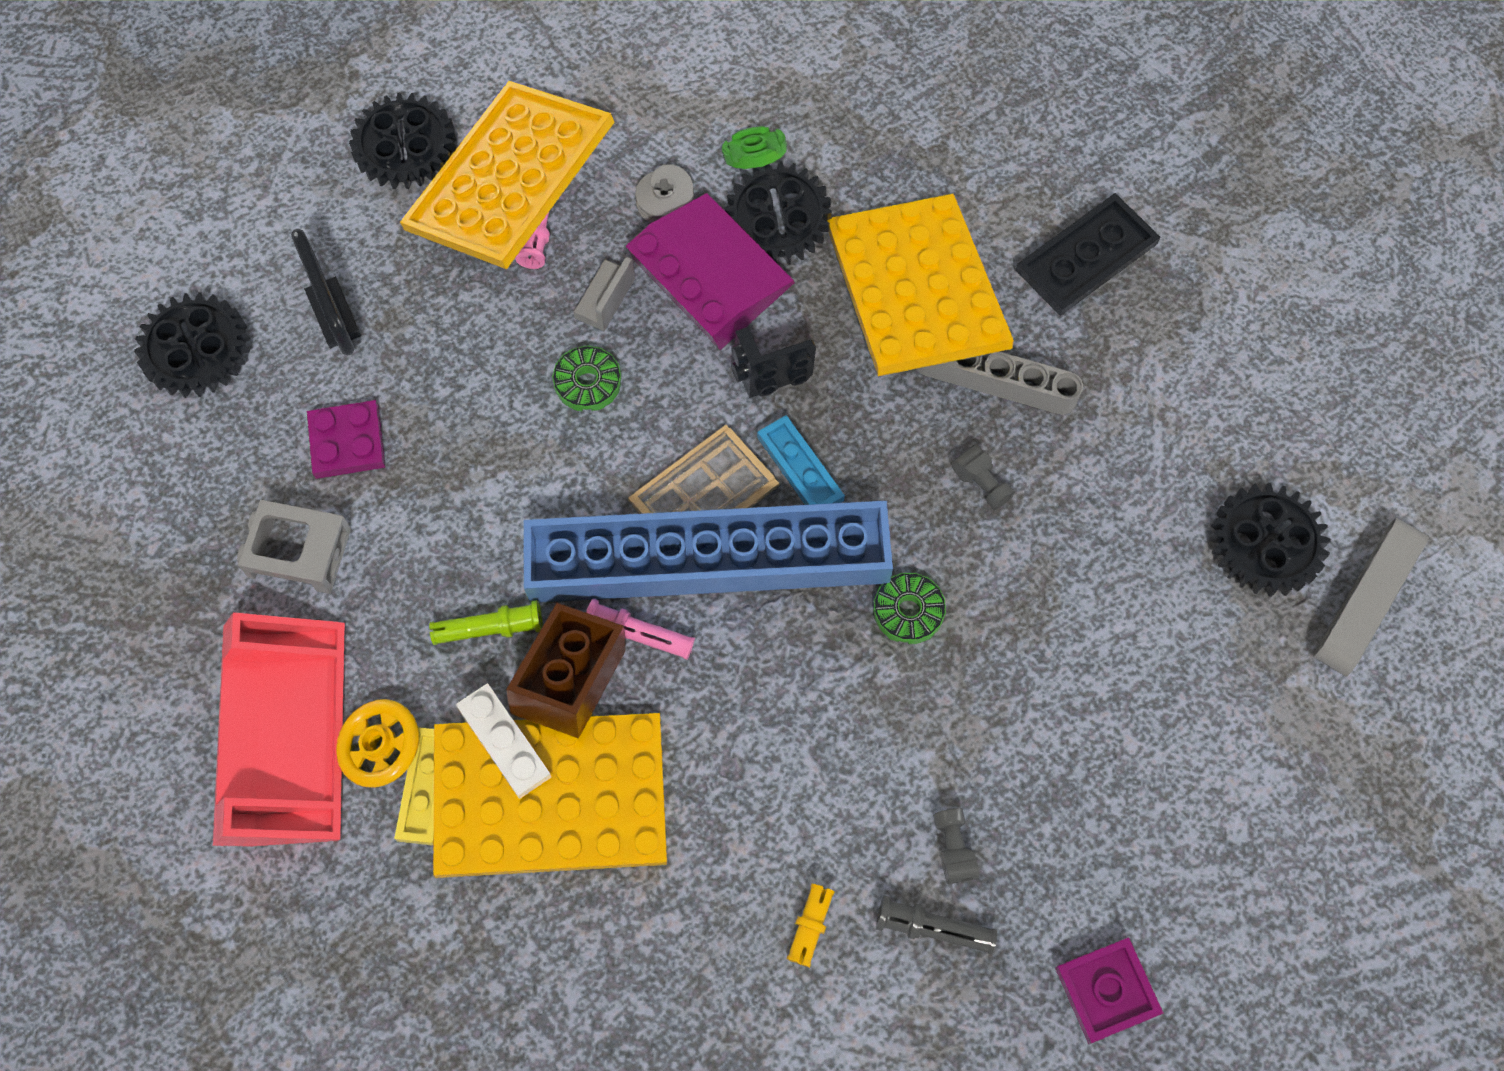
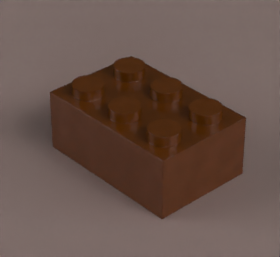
[506,603,626,739]

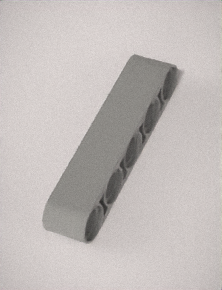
[917,352,1083,415]
[1313,517,1429,677]

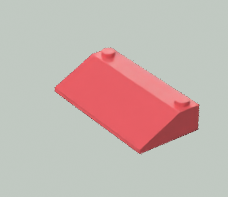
[213,612,345,847]

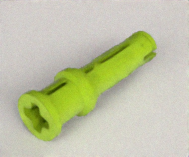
[429,600,543,645]

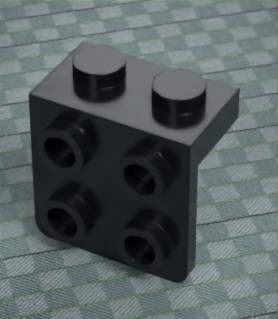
[731,327,816,398]

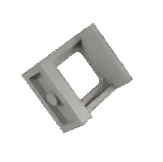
[237,500,351,594]

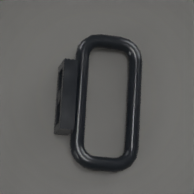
[291,229,361,356]

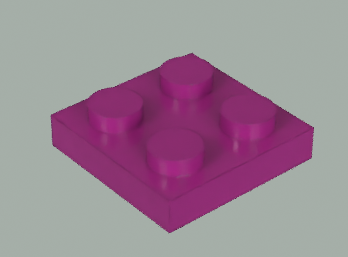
[307,400,385,479]
[1055,937,1164,1045]

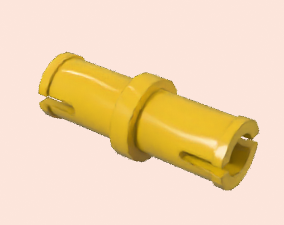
[786,883,835,968]

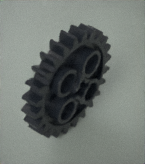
[349,93,457,189]
[725,161,832,265]
[134,292,251,398]
[1209,483,1331,597]

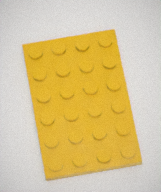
[400,81,614,269]
[827,193,1014,376]
[433,713,667,878]

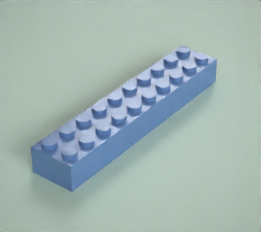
[524,501,893,603]

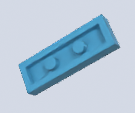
[757,415,845,505]

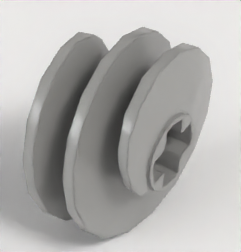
[635,164,694,223]

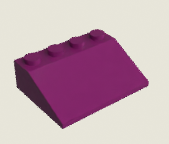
[625,193,795,350]

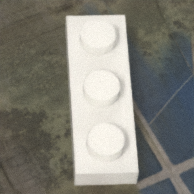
[456,683,551,799]

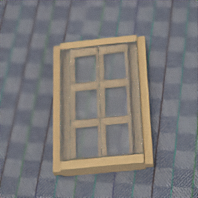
[628,425,779,514]

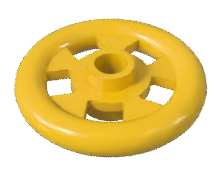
[336,699,419,788]

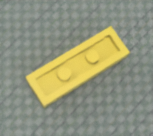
[394,727,434,845]

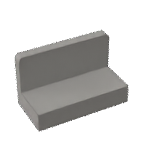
[574,257,635,331]

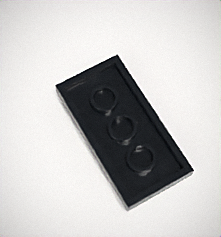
[1015,193,1161,316]

